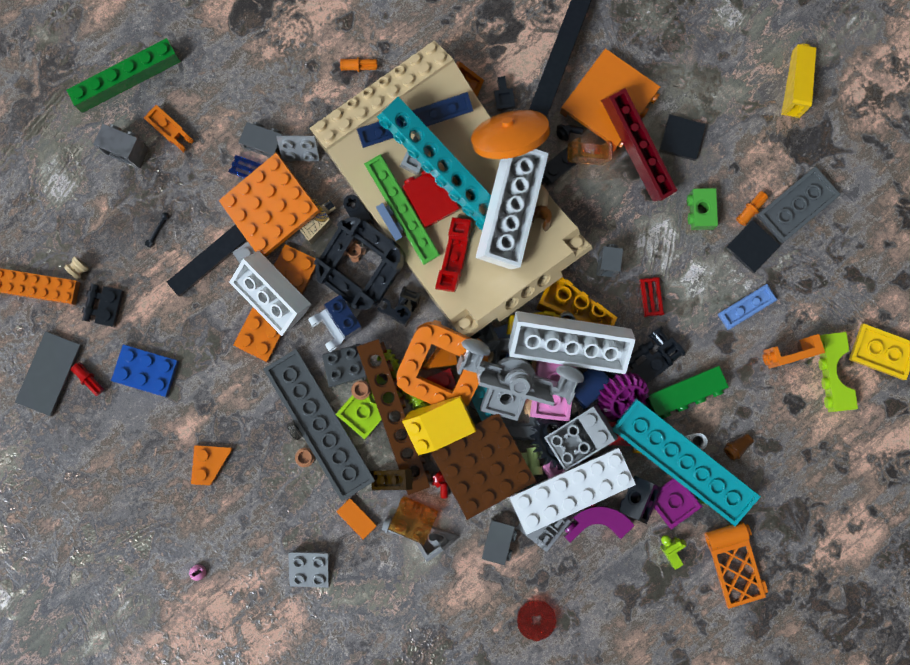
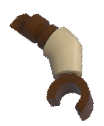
[532,184,552,232]

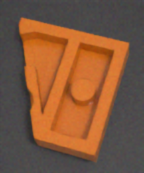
[191,445,233,485]

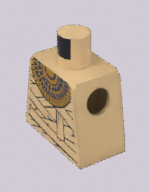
[300,199,336,244]

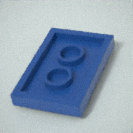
[111,345,179,397]

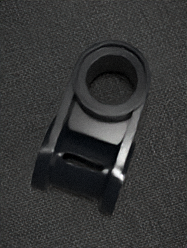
[343,195,374,225]

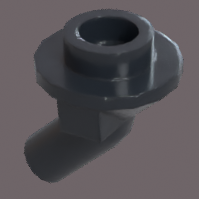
[556,124,584,141]

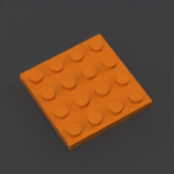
[218,153,321,257]

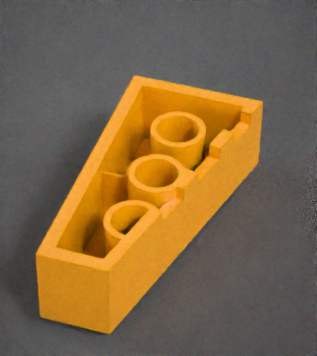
[536,277,618,326]

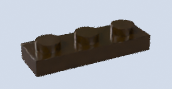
[371,469,413,491]

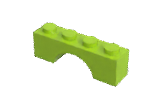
[819,332,858,412]

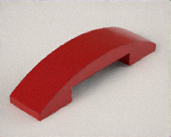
[435,217,471,292]

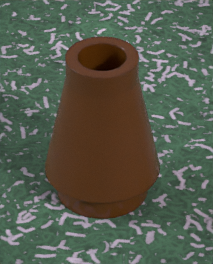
[724,433,754,461]

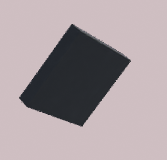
[659,114,706,161]
[725,220,780,273]

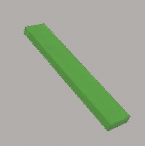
[364,154,440,265]

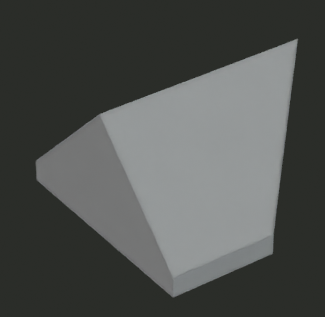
[411,523,460,562]

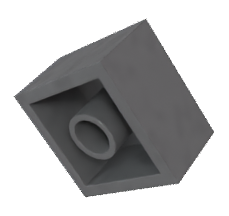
[93,124,149,169]

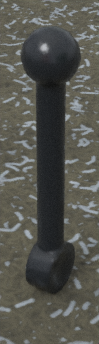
[145,212,169,248]

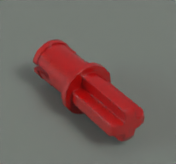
[71,362,104,396]

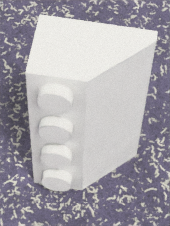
[230,250,312,336]

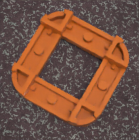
[397,320,489,407]

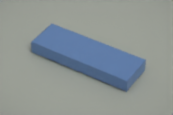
[718,284,777,330]

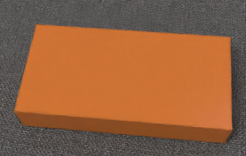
[336,498,377,539]

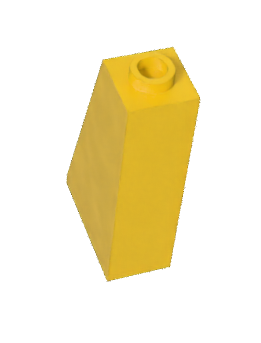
[781,44,816,118]

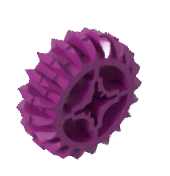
[597,371,649,422]

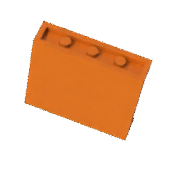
[560,48,660,151]

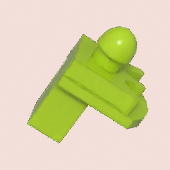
[660,535,687,570]

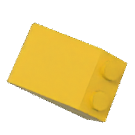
[402,396,477,456]

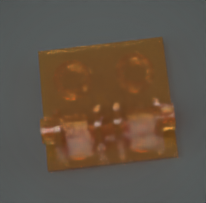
[388,496,439,545]

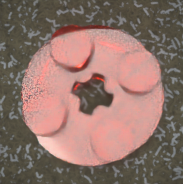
[517,600,556,641]

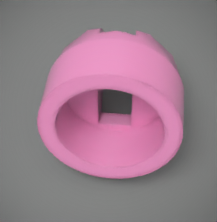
[189,564,206,581]

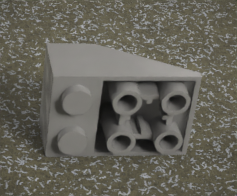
[544,405,618,471]

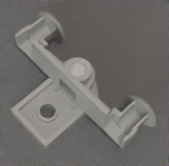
[456,339,584,421]

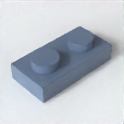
[376,203,404,241]

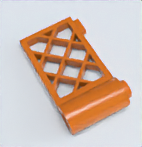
[704,521,768,609]

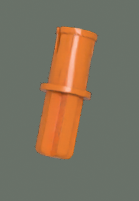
[340,57,378,72]
[736,191,768,226]

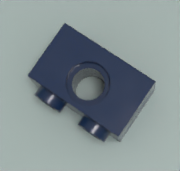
[324,294,361,340]

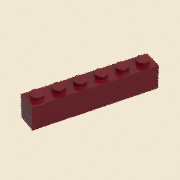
[601,88,677,201]

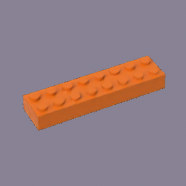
[0,268,80,305]

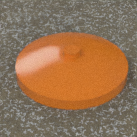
[471,110,550,159]

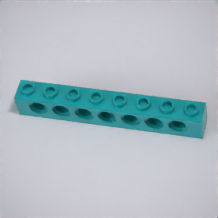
[377,96,491,230]

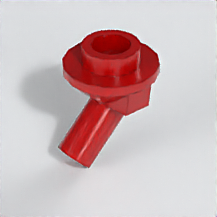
[431,471,448,499]

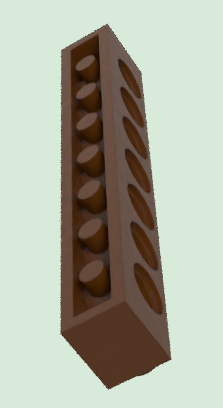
[356,339,432,495]

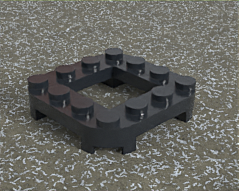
[314,217,406,310]

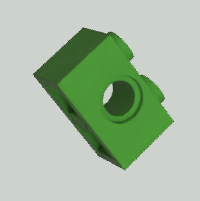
[687,188,718,230]

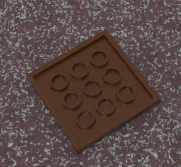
[430,414,536,520]

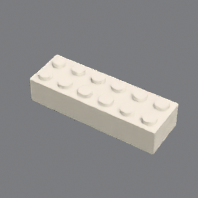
[476,149,549,270]
[508,311,636,374]
[509,448,636,535]

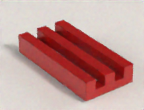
[639,277,664,317]

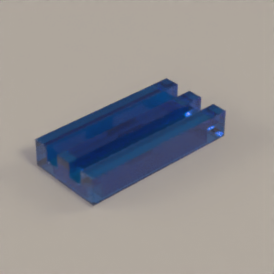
[228,155,261,179]

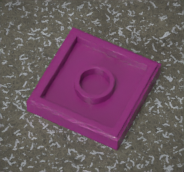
[654,478,703,530]

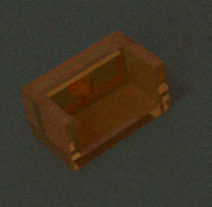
[568,138,612,165]

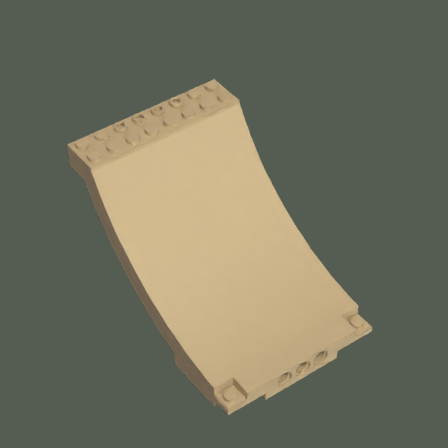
[310,41,593,337]

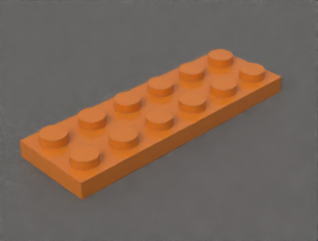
[233,244,316,362]

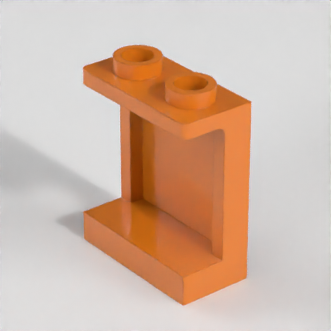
[762,334,825,369]

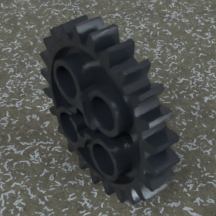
[530,408,584,470]

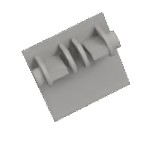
[277,136,320,162]
[516,517,571,552]
[288,550,330,588]

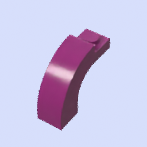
[563,506,635,543]

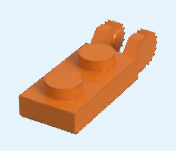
[144,105,194,153]

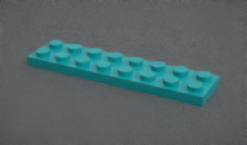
[612,398,761,527]

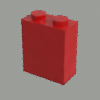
[402,171,460,229]

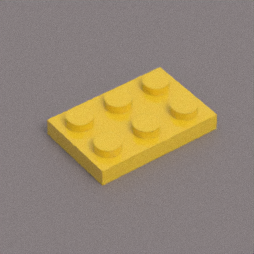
[849,323,910,380]

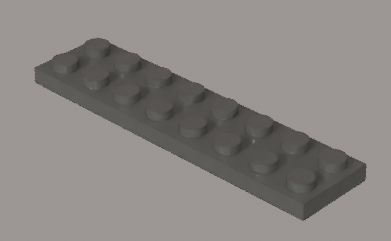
[263,349,375,501]

